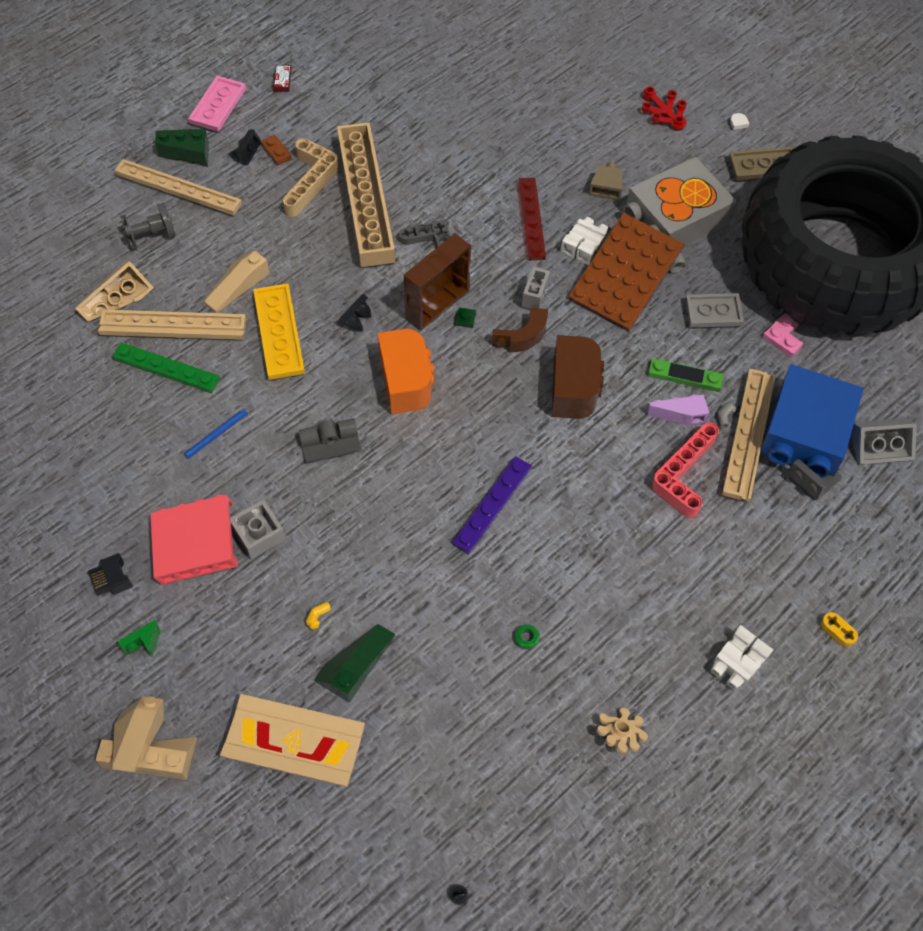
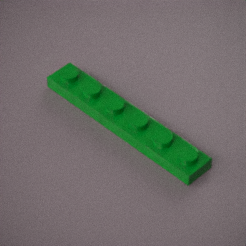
[112,342,220,394]

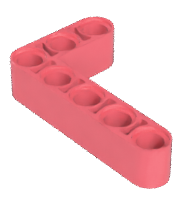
[651,422,719,518]

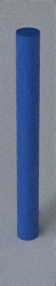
[184,408,248,459]

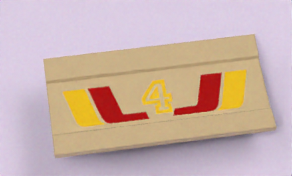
[220,694,365,787]

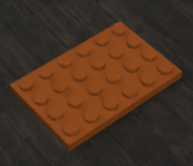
[569,213,684,331]

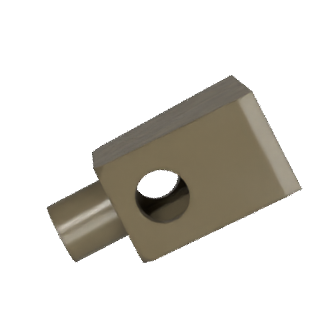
[589,162,623,201]

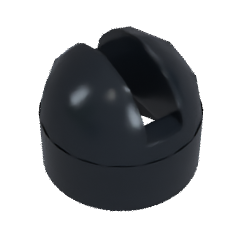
[450,885,468,905]

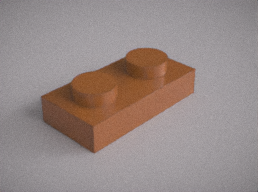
[261,134,292,166]

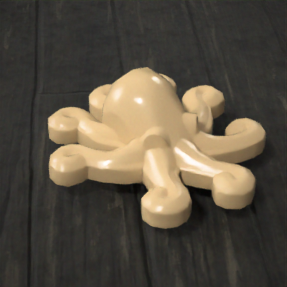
[597,708,648,754]

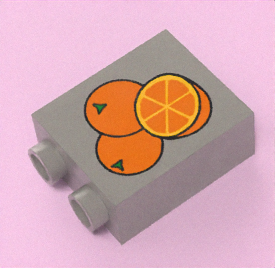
[623,157,737,246]

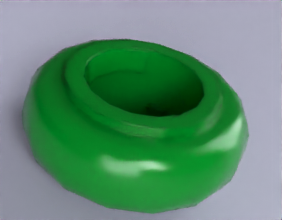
[515,624,540,649]

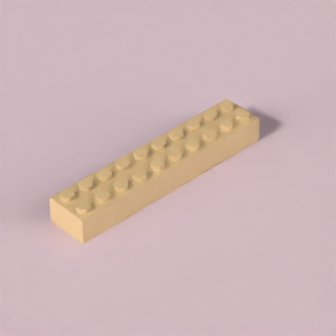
[337,122,395,267]

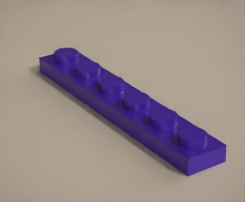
[452,456,532,555]

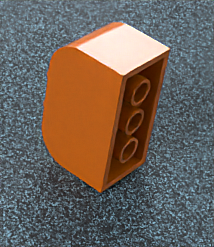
[377,329,435,414]

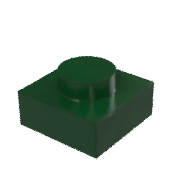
[456,308,476,328]

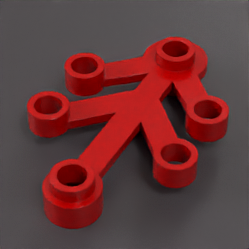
[641,86,687,131]

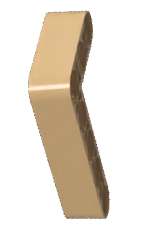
[283,138,339,217]

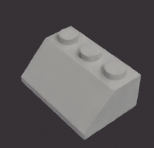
[852,418,917,464]

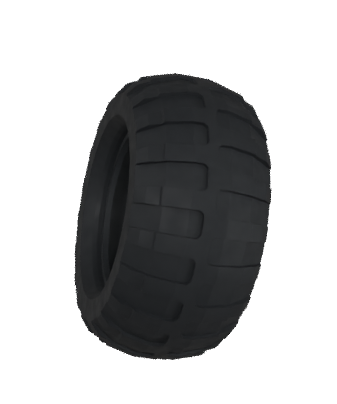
[742,135,923,336]

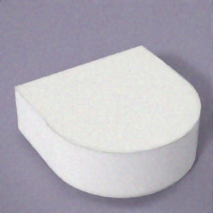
[730,113,749,130]

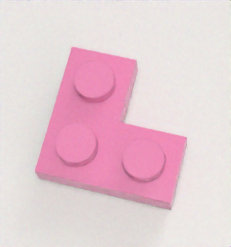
[762,313,803,358]

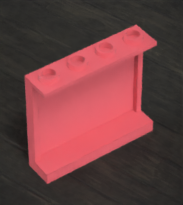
[151,495,238,585]

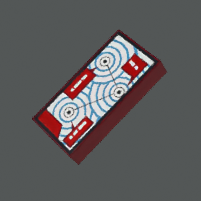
[273,65,292,92]

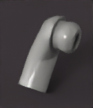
[718,402,736,428]

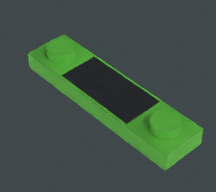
[648,358,724,392]

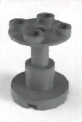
[120,203,176,249]

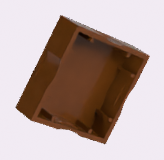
[403,233,471,331]

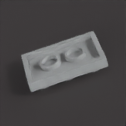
[685,293,744,328]

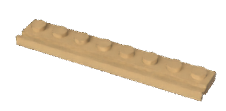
[98,310,247,340]
[722,369,776,502]

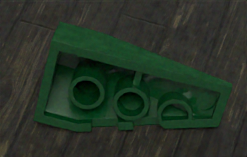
[314,624,395,703]

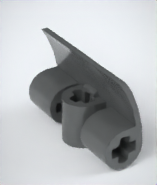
[299,418,362,463]

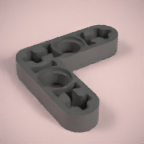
[399,221,451,247]

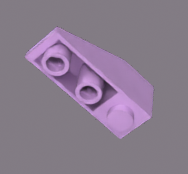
[647,395,710,426]

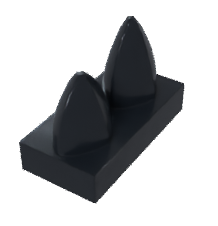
[229,129,261,165]
[337,294,372,331]

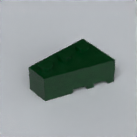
[155,129,209,167]

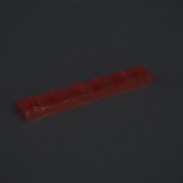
[519,177,546,261]

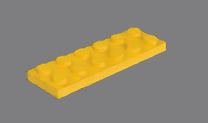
[253,284,305,380]

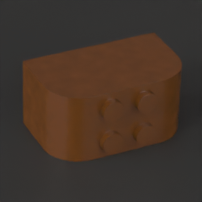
[551,335,604,419]

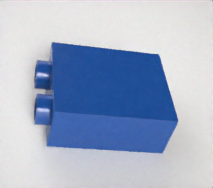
[760,364,864,478]

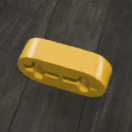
[821,612,858,647]

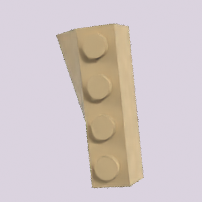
[95,737,197,780]

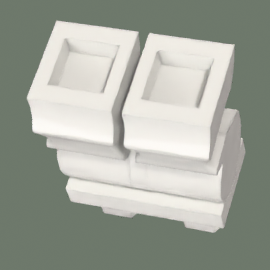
[561,217,608,266]
[711,625,773,691]

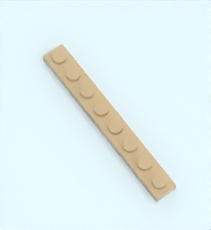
[114,159,242,216]

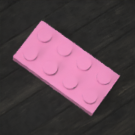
[188,76,247,132]

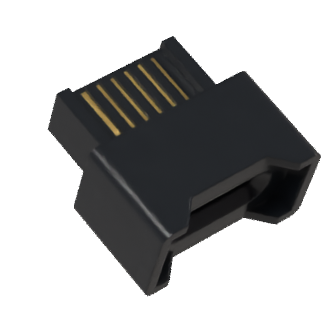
[88,553,133,596]

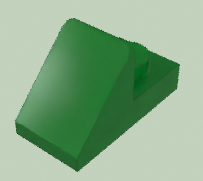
[117,620,161,657]

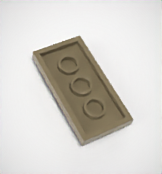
[728,146,794,181]

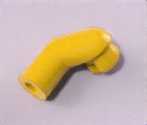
[306,602,331,630]

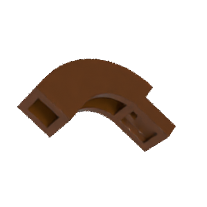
[492,308,548,352]

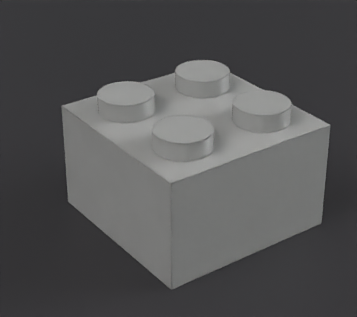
[230,500,286,559]

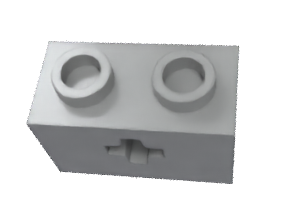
[522,267,550,308]

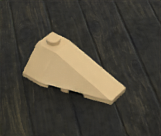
[204,251,270,313]
[75,260,154,321]
[113,696,164,772]

